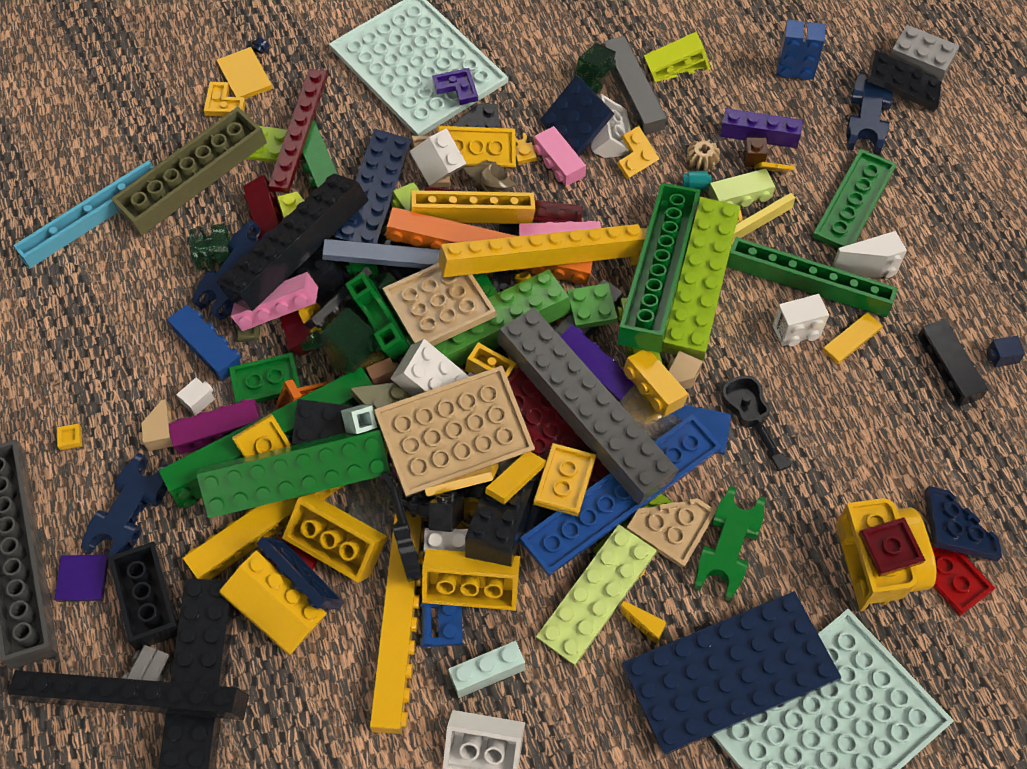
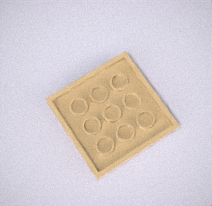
[382,263,497,346]

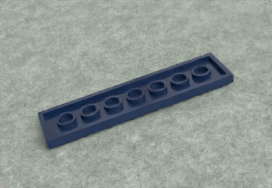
[334,128,412,244]

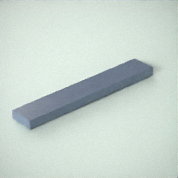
[323,239,440,269]

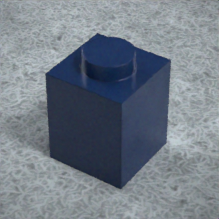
[986,335,1026,367]

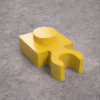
[515,133,537,165]

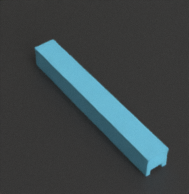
[13,160,154,269]

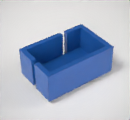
[776,19,826,80]

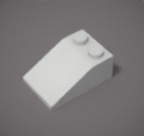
[832,231,907,278]

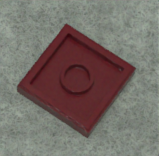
[859,517,926,577]

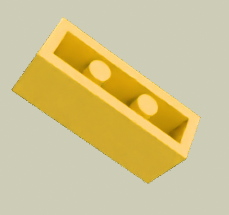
[623,350,688,417]

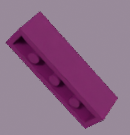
[169,398,262,455]

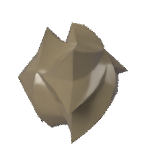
[463,160,516,192]

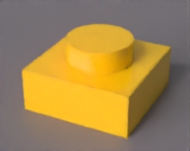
[57,423,82,450]

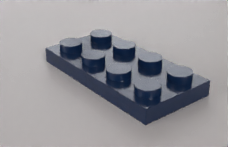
[256,536,345,610]

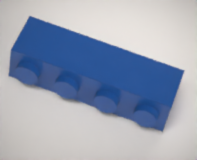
[167,304,242,382]

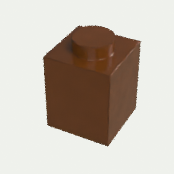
[743,138,768,167]

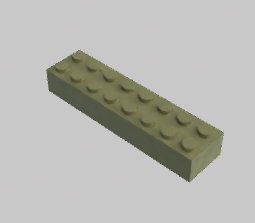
[111,107,267,236]

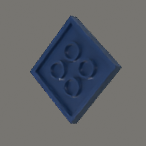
[540,75,615,156]

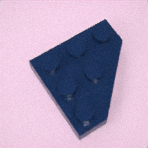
[925,486,1002,562]

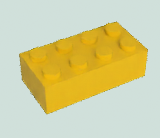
[282,493,388,583]
[422,549,520,611]

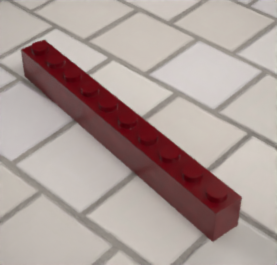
[243,175,322,356]

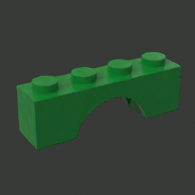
[346,272,410,359]

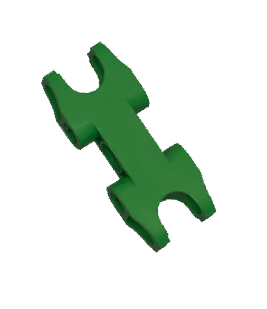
[694,486,766,602]

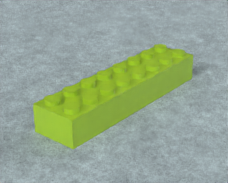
[661,197,741,361]

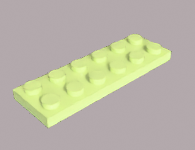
[536,524,657,666]

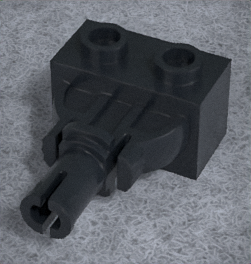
[389,490,464,532]

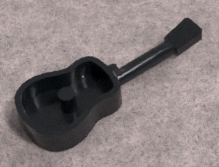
[721,375,792,471]
[381,472,422,582]

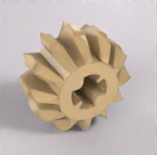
[686,138,720,171]

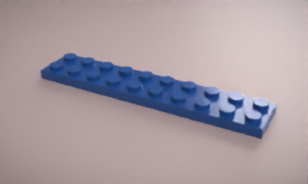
[520,414,722,577]

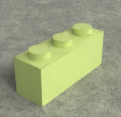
[708,168,775,207]

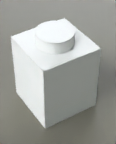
[176,378,215,416]

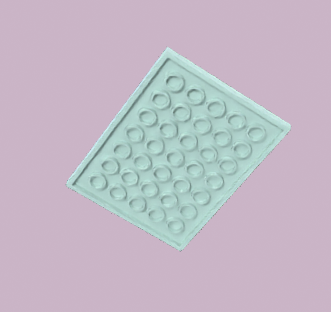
[329,0,508,136]
[711,609,954,769]

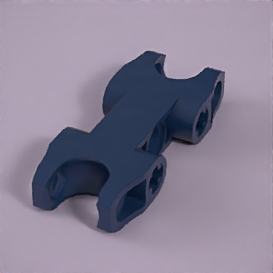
[846,71,893,155]
[192,220,268,320]
[81,453,168,559]

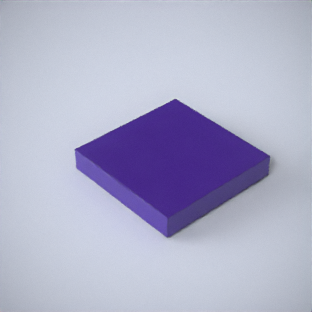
[54,554,109,602]

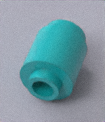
[682,171,712,191]

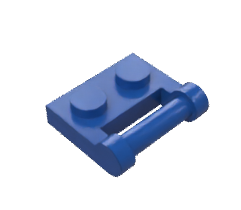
[419,599,463,647]

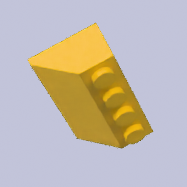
[219,551,327,656]

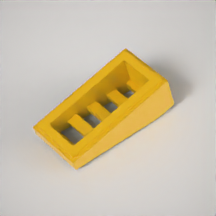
[620,601,666,644]

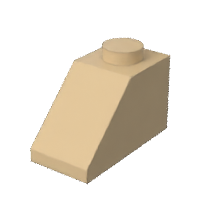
[139,399,173,451]

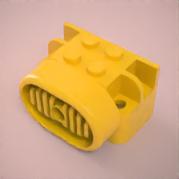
[835,498,937,611]

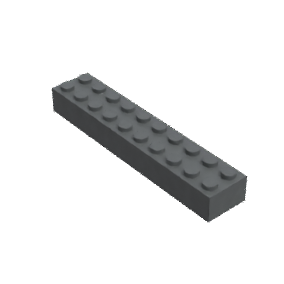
[497,307,679,505]
[0,439,59,670]

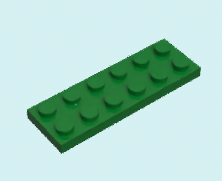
[812,148,897,249]

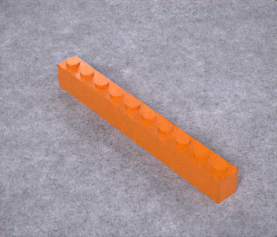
[385,207,593,285]

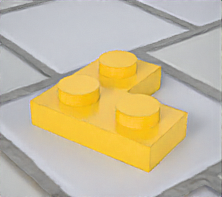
[204,82,246,117]
[616,126,659,179]

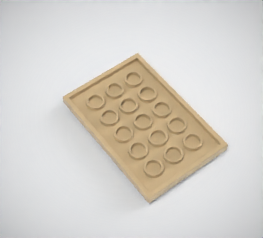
[374,366,535,497]

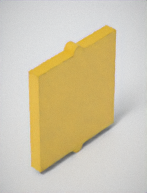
[754,162,795,173]

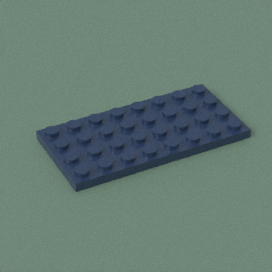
[622,591,842,756]

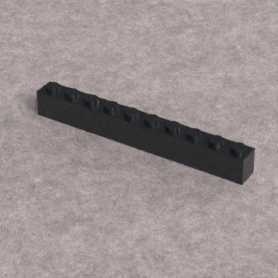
[8,670,249,720]

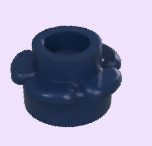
[252,37,270,54]

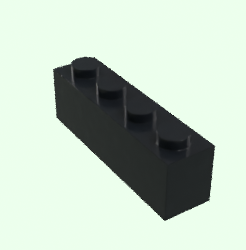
[917,319,988,407]

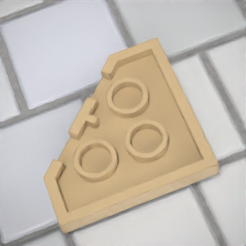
[625,498,716,568]

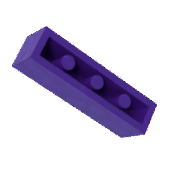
[720,108,803,149]
[560,324,635,401]

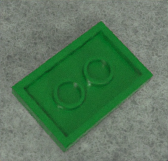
[229,352,301,403]

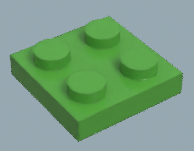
[567,283,618,329]

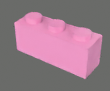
[533,126,586,186]

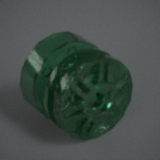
[189,223,230,271]

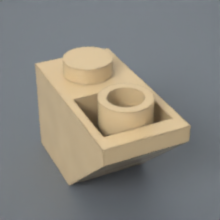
[667,351,703,389]

